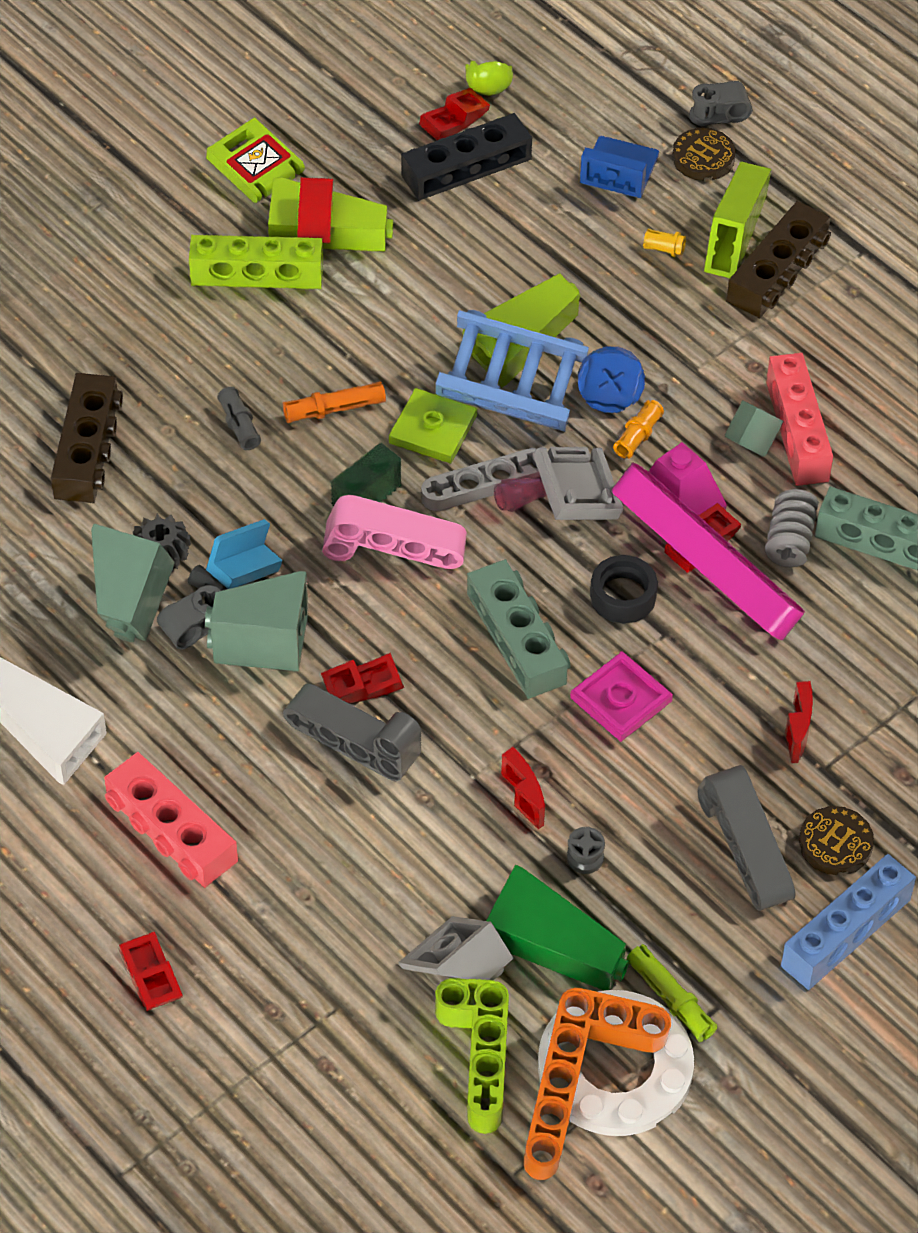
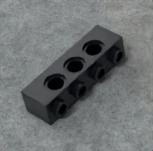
[401,113,532,201]

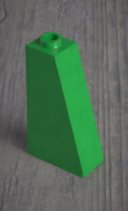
[486,865,629,991]

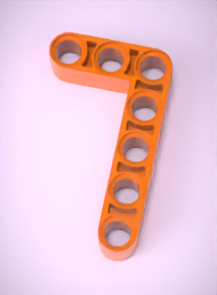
[524,988,671,1180]

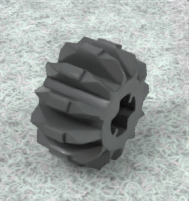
[133,513,191,569]

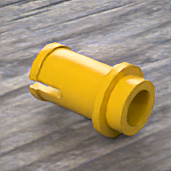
[643,228,686,257]

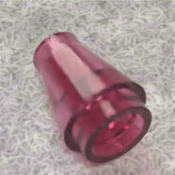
[494,477,547,512]

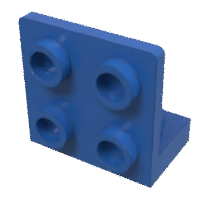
[580,136,659,198]

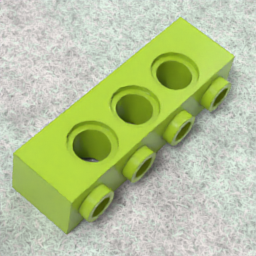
[189,235,323,289]

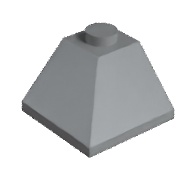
[398,916,514,980]

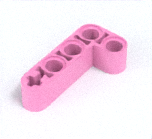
[322,495,467,569]

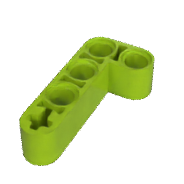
[435,978,509,1134]

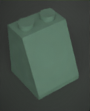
[91,524,175,642]
[205,571,309,671]

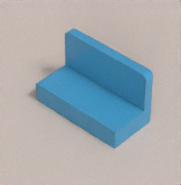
[206,519,282,589]

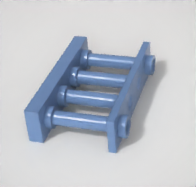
[436,310,589,432]

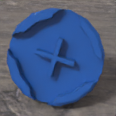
[578,346,645,413]

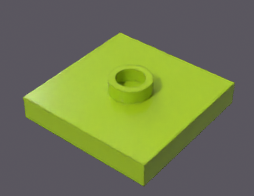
[389,388,477,464]

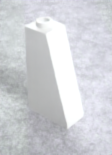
[0,657,107,785]

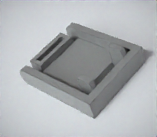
[534,447,624,520]

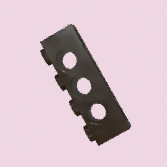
[726,201,831,319]
[51,373,123,503]

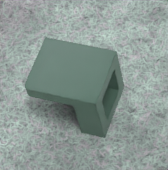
[725,400,784,456]

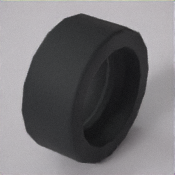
[590,555,658,624]

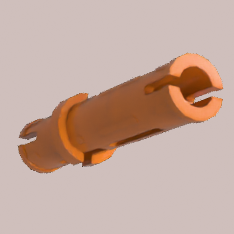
[283,381,386,423]

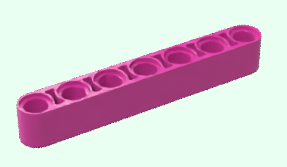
[611,462,805,640]

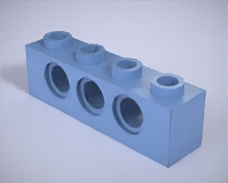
[781,854,916,990]

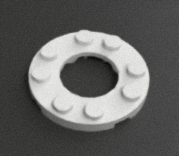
[538,990,694,1136]

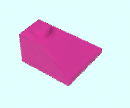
[648,442,727,515]

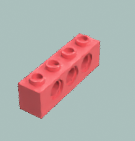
[766,352,833,486]
[104,752,238,888]

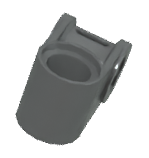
[689,81,753,126]
[157,585,221,650]

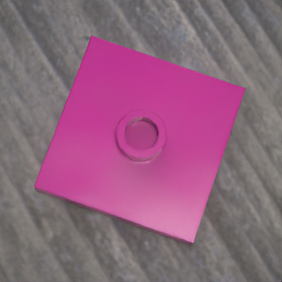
[570,651,673,742]

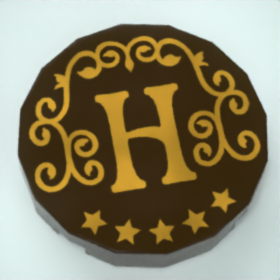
[672,128,736,181]
[799,806,874,875]

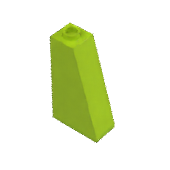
[704,162,771,278]
[268,177,393,252]
[463,273,580,388]

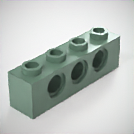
[815,486,918,570]
[467,559,571,699]

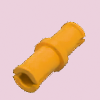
[613,400,664,459]

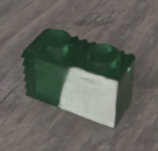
[330,443,401,507]

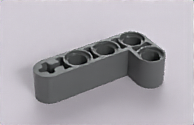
[283,684,421,781]
[697,765,796,911]

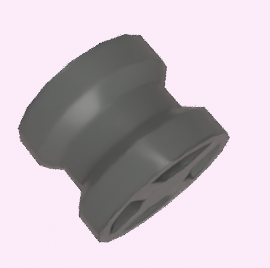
[567,827,605,874]

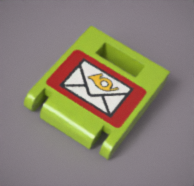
[206,117,305,203]

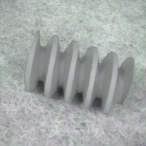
[765,489,819,568]

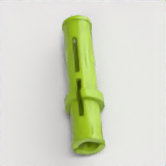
[626,944,718,1042]

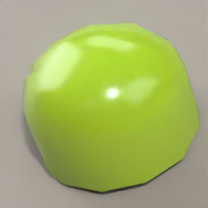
[465,61,513,96]

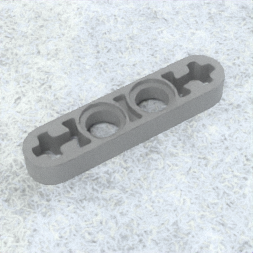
[421,448,542,511]

